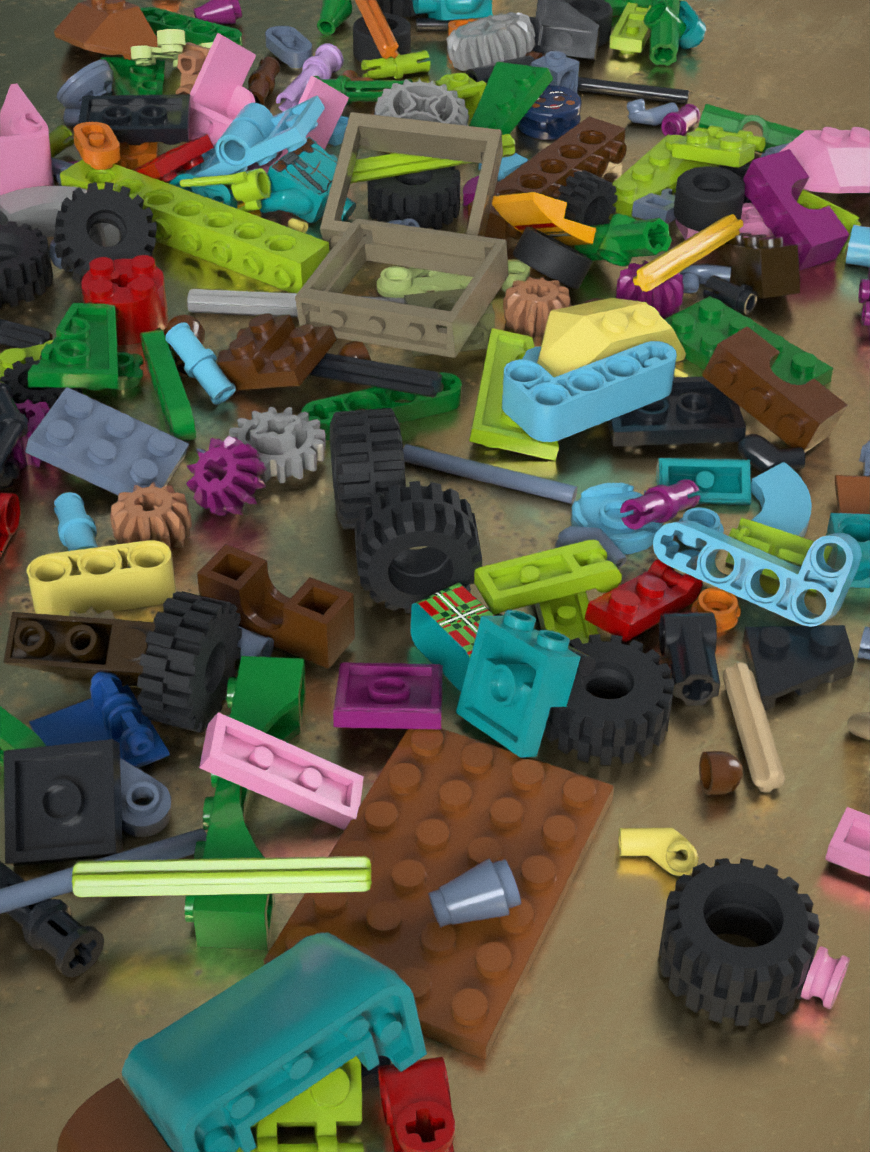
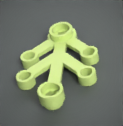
[130,29,213,69]
[377,259,530,304]

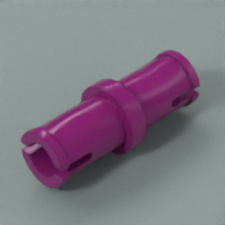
[620,479,700,530]

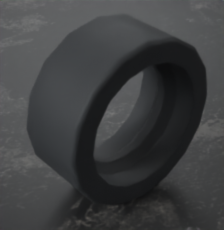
[513,227,593,289]

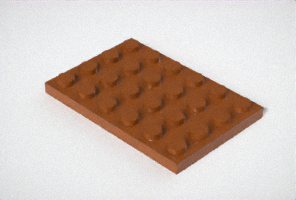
[263,728,614,1060]

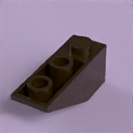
[716,233,800,298]
[3,612,155,686]

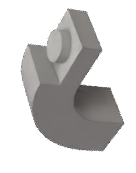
[0,186,121,247]

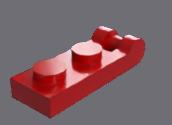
[584,559,703,642]

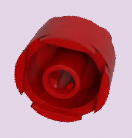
[81,255,169,345]

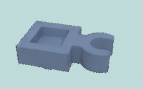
[632,189,676,224]

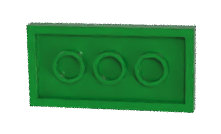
[664,296,834,386]

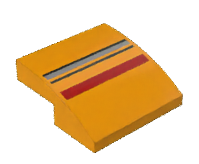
[491,192,596,246]

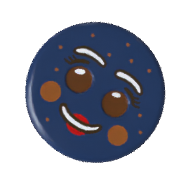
[517,85,582,140]

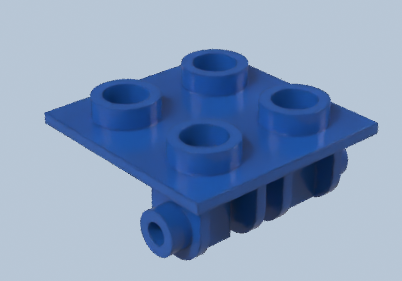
[29,671,170,768]

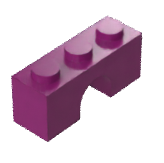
[743,149,850,271]

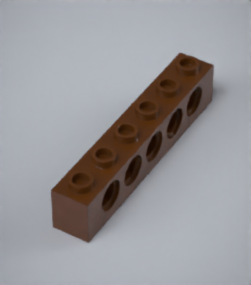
[467,116,627,250]

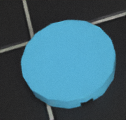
[571,483,664,554]

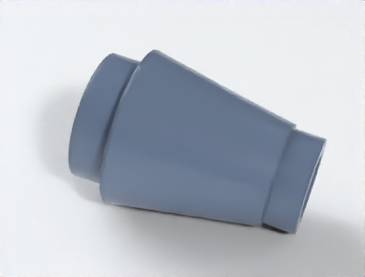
[428,858,521,927]

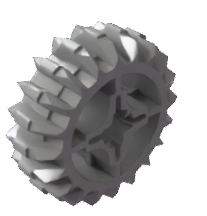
[447,12,535,71]
[374,78,469,126]

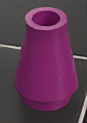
[193,0,242,25]

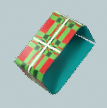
[410,583,494,692]

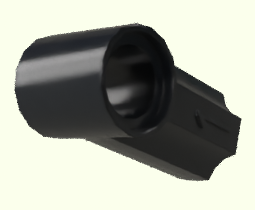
[659,612,720,706]

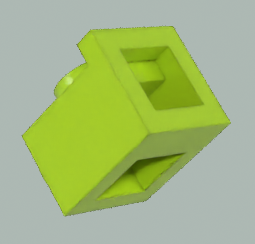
[436,73,486,119]

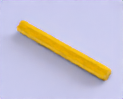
[633,214,744,292]

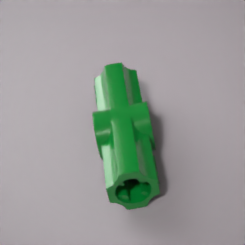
[643,0,686,66]
[698,104,804,153]
[574,214,672,267]

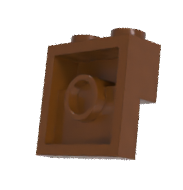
[217,313,337,391]

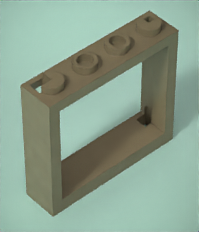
[320,112,503,251]
[295,218,508,358]

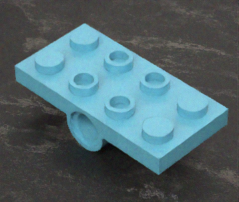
[185,95,325,177]

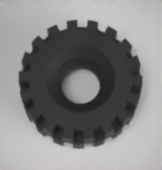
[367,166,461,230]
[54,182,157,283]
[0,221,53,308]
[137,591,242,733]
[545,634,674,765]

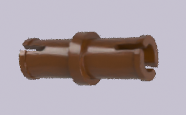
[247,57,280,106]

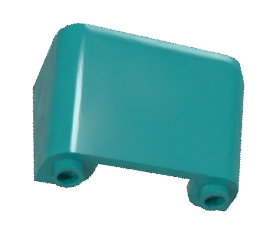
[122,933,427,1152]

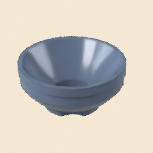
[56,59,114,109]

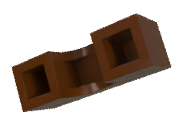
[702,326,848,453]
[197,544,355,669]

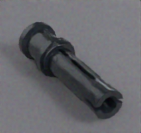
[0,861,104,977]

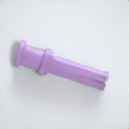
[276,43,344,112]

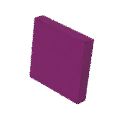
[333,662,443,730]

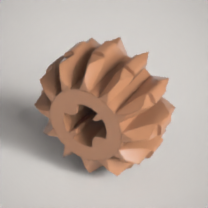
[503,276,571,338]
[110,482,192,548]

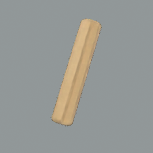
[723,662,785,793]

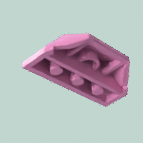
[780,127,870,193]

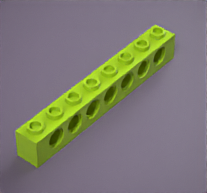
[60,159,329,293]

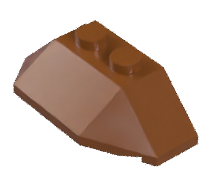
[54,0,161,60]

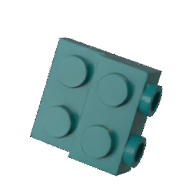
[456,610,581,758]

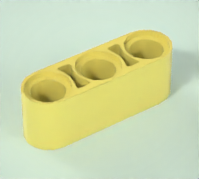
[27,540,176,616]

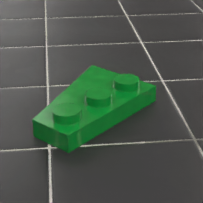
[101,57,166,95]
[469,62,553,135]
[28,303,118,391]

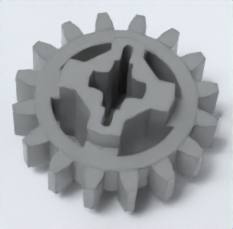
[229,407,326,483]

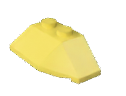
[537,298,686,377]

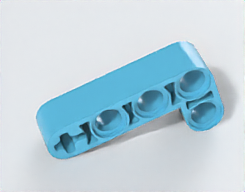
[502,341,677,442]
[653,520,862,627]

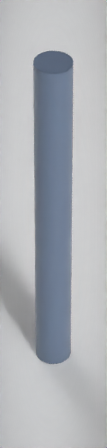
[403,444,577,504]
[0,828,207,914]

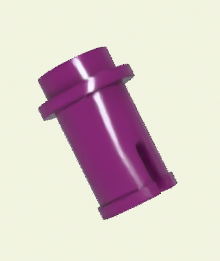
[661,104,700,136]

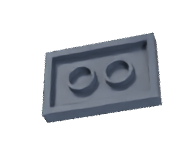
[25,387,189,496]

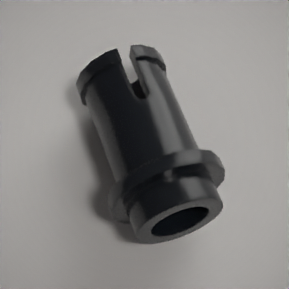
[703,275,757,315]

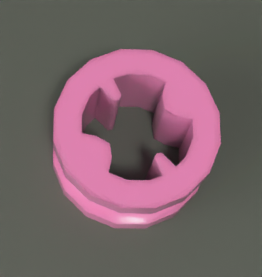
[801,946,850,1009]

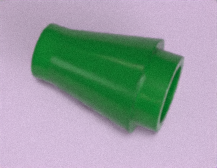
[317,0,352,35]

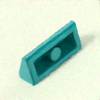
[656,458,751,505]

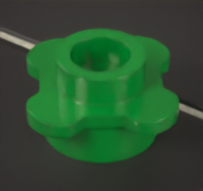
[116,352,144,390]

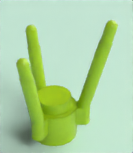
[180,168,271,213]

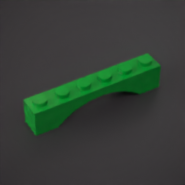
[184,656,306,950]

